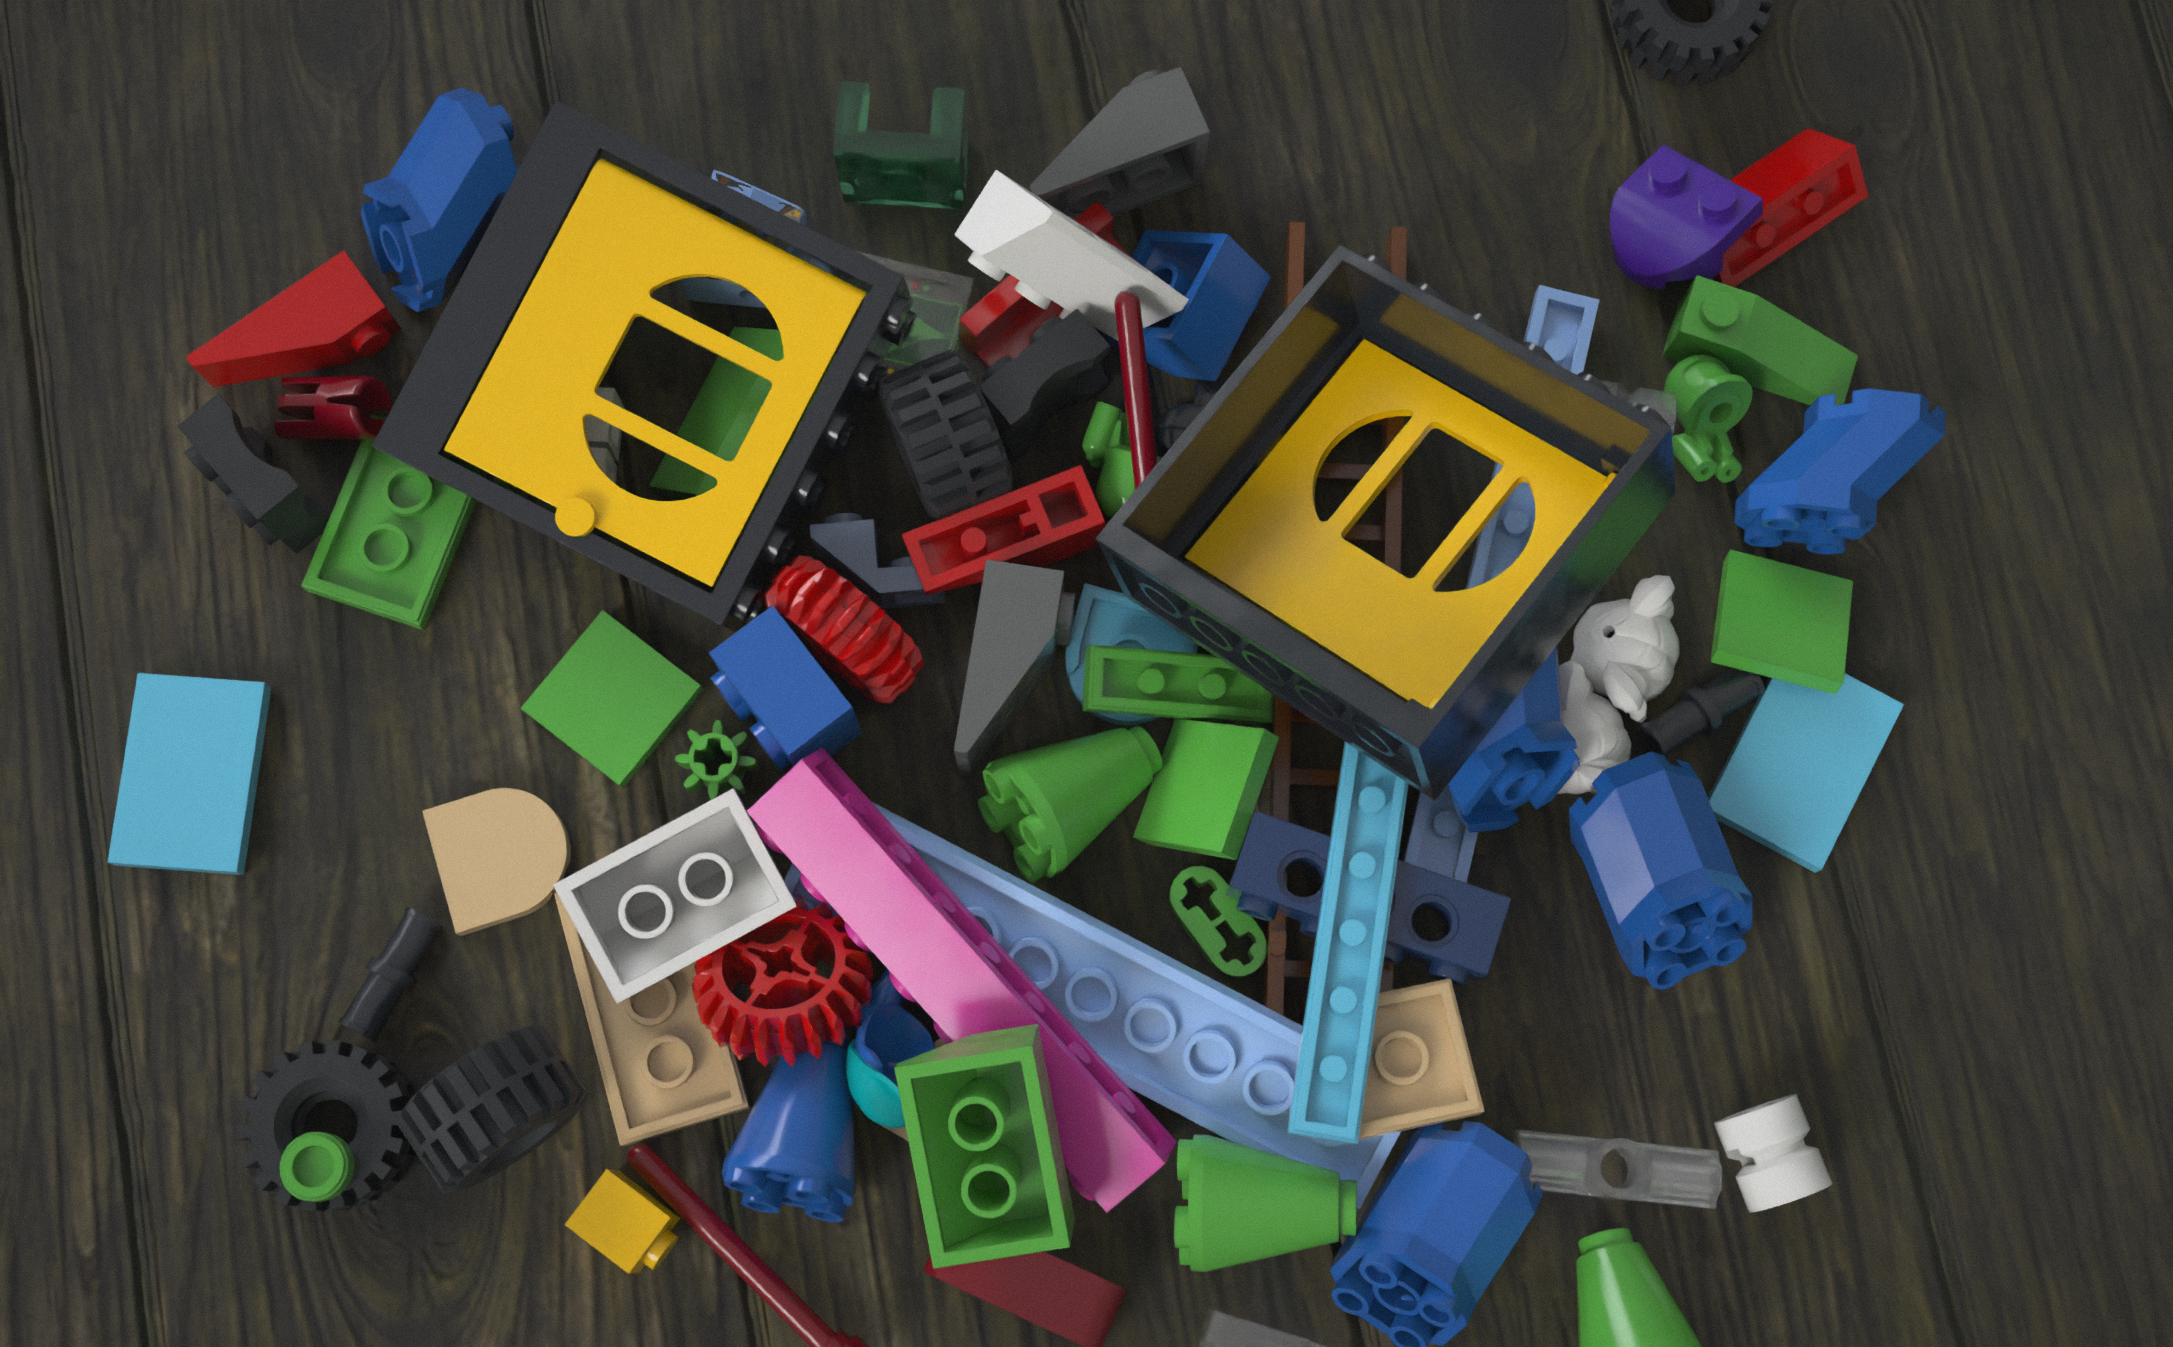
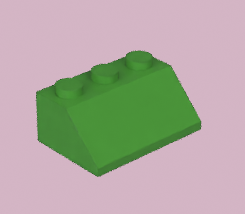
[649,326,836,533]
[894,1024,1075,1269]

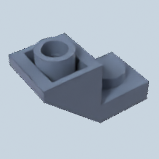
[810,513,946,609]

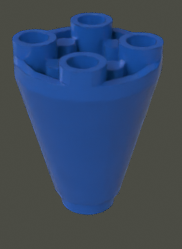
[721,1036,856,1222]

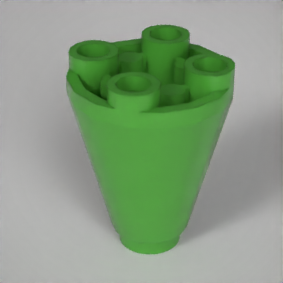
[978,726,1162,883]
[1174,1135,1357,1272]
[1576,1228,1703,1347]

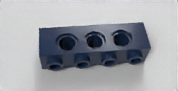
[1226,811,1511,987]

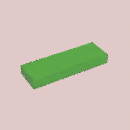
[1082,644,1274,725]

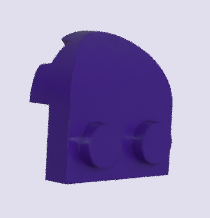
[1610,144,1763,290]

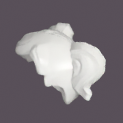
[1570,575,1680,723]
[1557,660,1631,795]

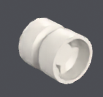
[1714,1094,1833,1212]

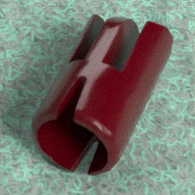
[275,376,393,439]

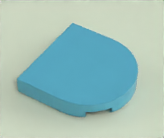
[1066,583,1199,725]

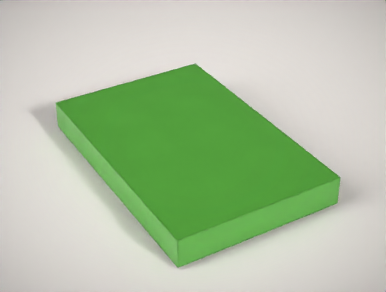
[301,415,488,630]

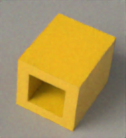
[565,1169,680,1274]

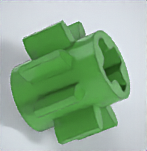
[675,720,759,800]

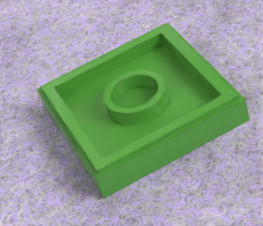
[1711,549,1853,694]
[521,610,704,789]
[1133,718,1279,860]

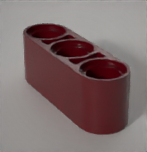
[922,1251,1127,1347]

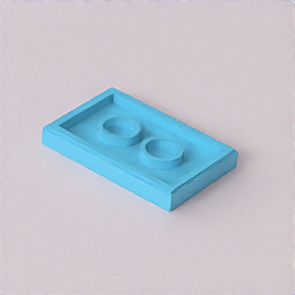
[107,673,272,875]
[1708,673,1904,873]

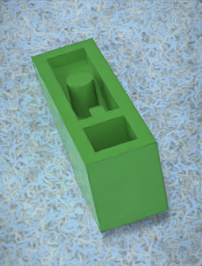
[1662,275,1858,406]

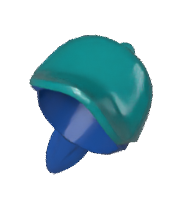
[846,969,936,1128]

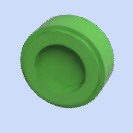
[280,1132,355,1202]

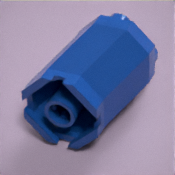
[361,88,519,312]
[1734,388,1946,555]
[1449,646,1580,833]
[1569,752,1752,990]
[1330,1121,1543,1347]

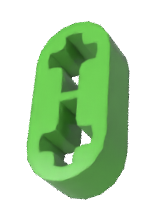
[1169,866,1267,979]

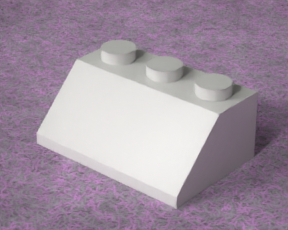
[954,170,1189,340]
[553,788,797,1004]

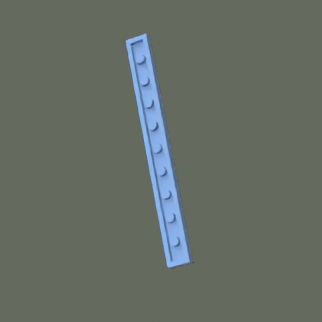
[1402,285,1599,883]

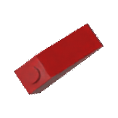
[186,250,402,387]
[902,465,1105,595]

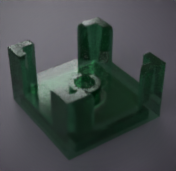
[833,81,970,209]

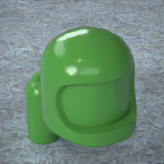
[1664,354,1753,483]
[1082,402,1162,519]

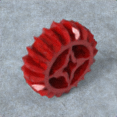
[762,555,924,704]
[692,896,873,1068]

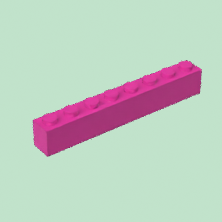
[746,748,1177,1213]

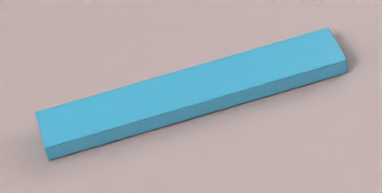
[1287,742,1408,1145]

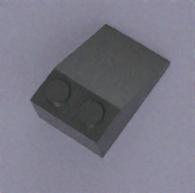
[1029,66,1210,220]
[954,559,1075,777]

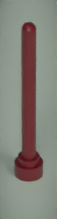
[1114,290,1158,490]
[627,1143,869,1347]

